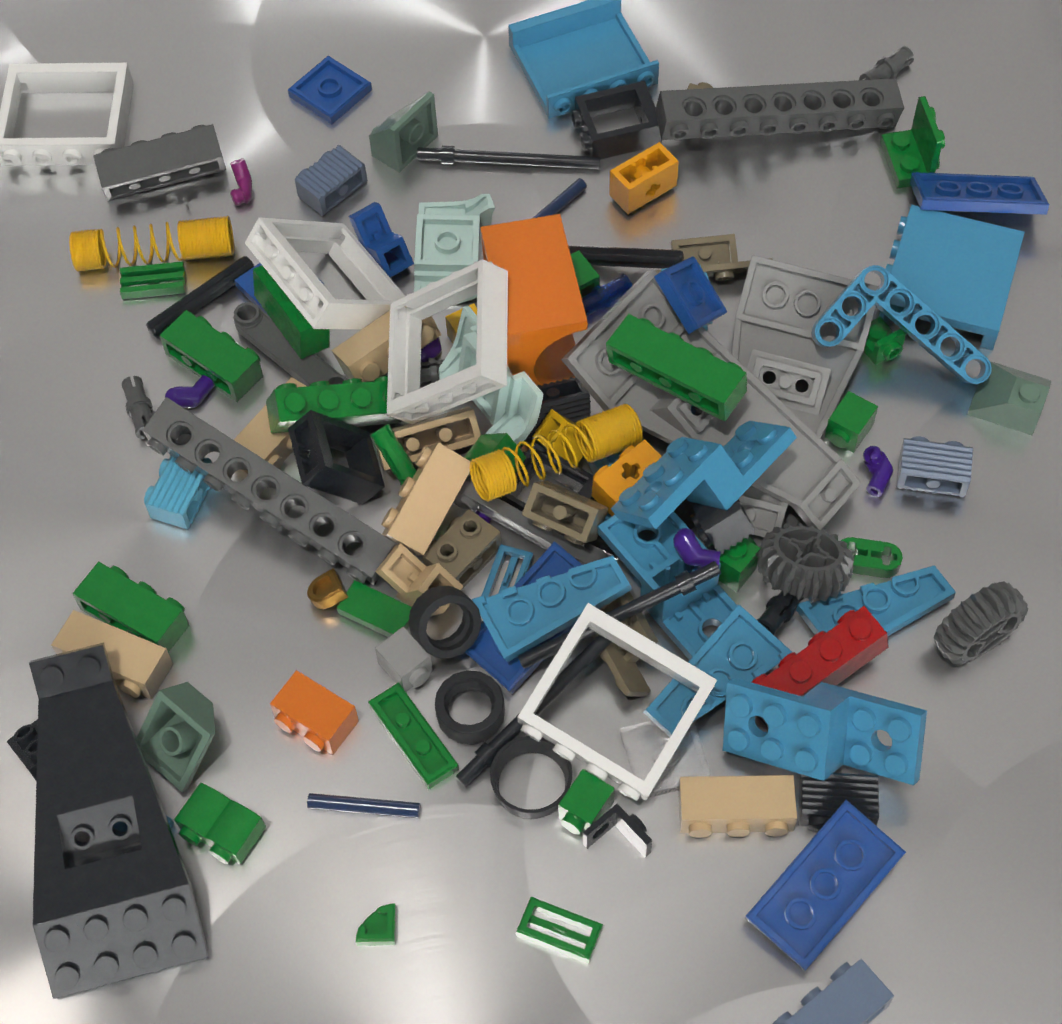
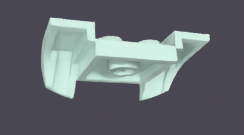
[414,194,495,305]
[438,305,544,445]

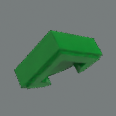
[355,903,396,946]

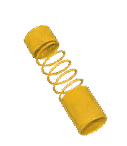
[69,215,234,272]
[469,404,643,502]

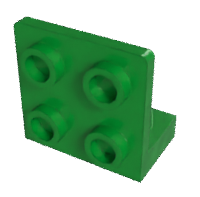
[880,96,945,188]

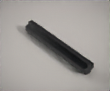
[568,245,684,269]
[146,256,254,338]

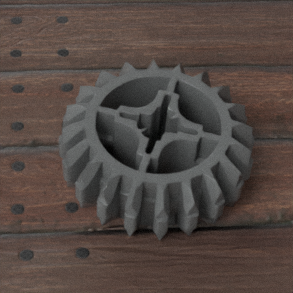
[757,523,854,602]
[933,581,1028,665]

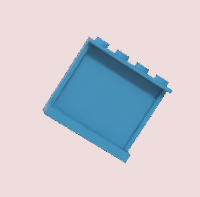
[508,0,659,119]
[876,205,1025,350]

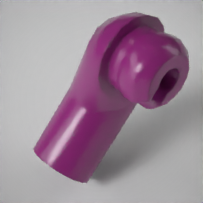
[230,158,252,206]

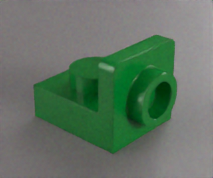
[864,317,906,365]

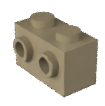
[522,480,609,545]
[422,509,501,590]

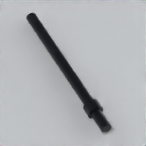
[417,145,600,169]
[518,561,722,669]
[456,634,612,787]

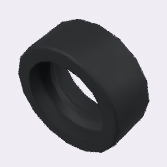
[408,586,482,658]
[435,670,505,745]

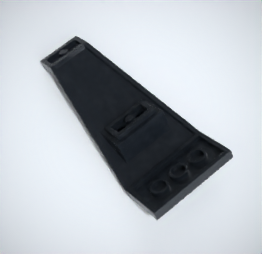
[29,642,209,999]

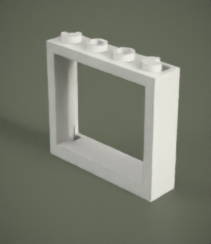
[0,62,134,166]
[245,217,405,329]
[387,259,508,424]
[517,603,717,801]

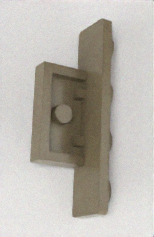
[655,234,773,281]
[592,591,659,696]

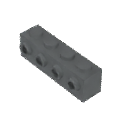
[93,124,226,201]

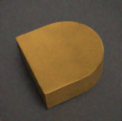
[307,568,348,609]

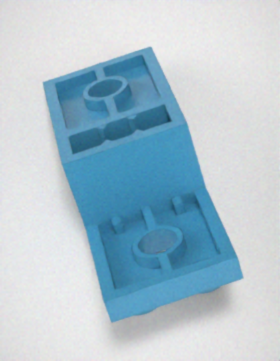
[611,420,797,529]
[597,511,737,660]
[722,678,927,785]

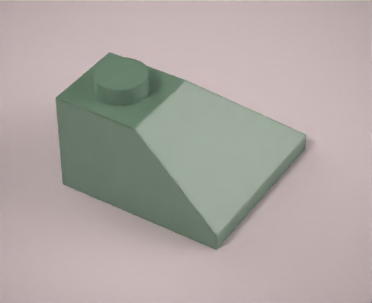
[369,91,438,173]
[967,361,1051,436]
[136,682,215,792]

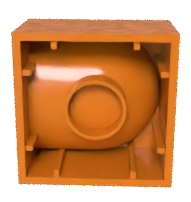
[480,214,588,386]

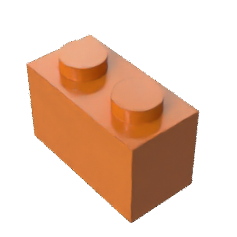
[270,670,359,755]

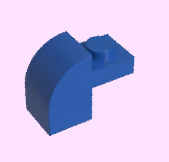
[348,202,414,278]

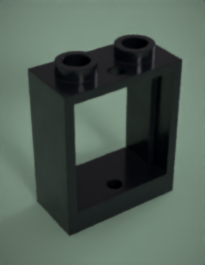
[571,81,662,160]
[288,410,385,504]
[499,443,597,535]

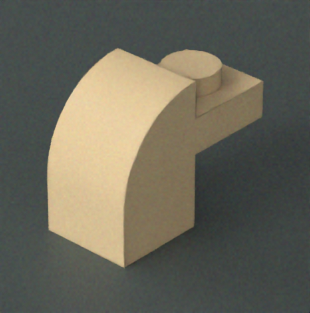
[375,543,464,616]

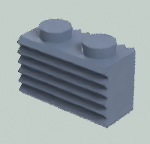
[295,145,368,216]
[897,436,973,498]

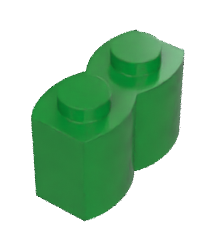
[174,782,266,864]

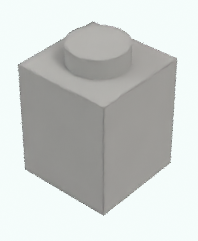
[375,627,433,692]

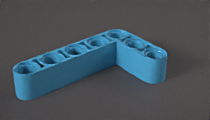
[811,265,992,384]

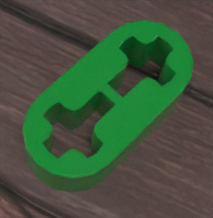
[841,537,903,578]

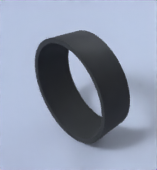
[490,736,573,819]

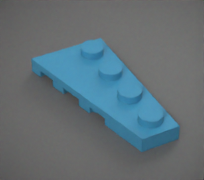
[472,556,633,662]
[796,565,956,636]
[643,605,792,737]

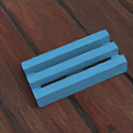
[481,544,534,597]

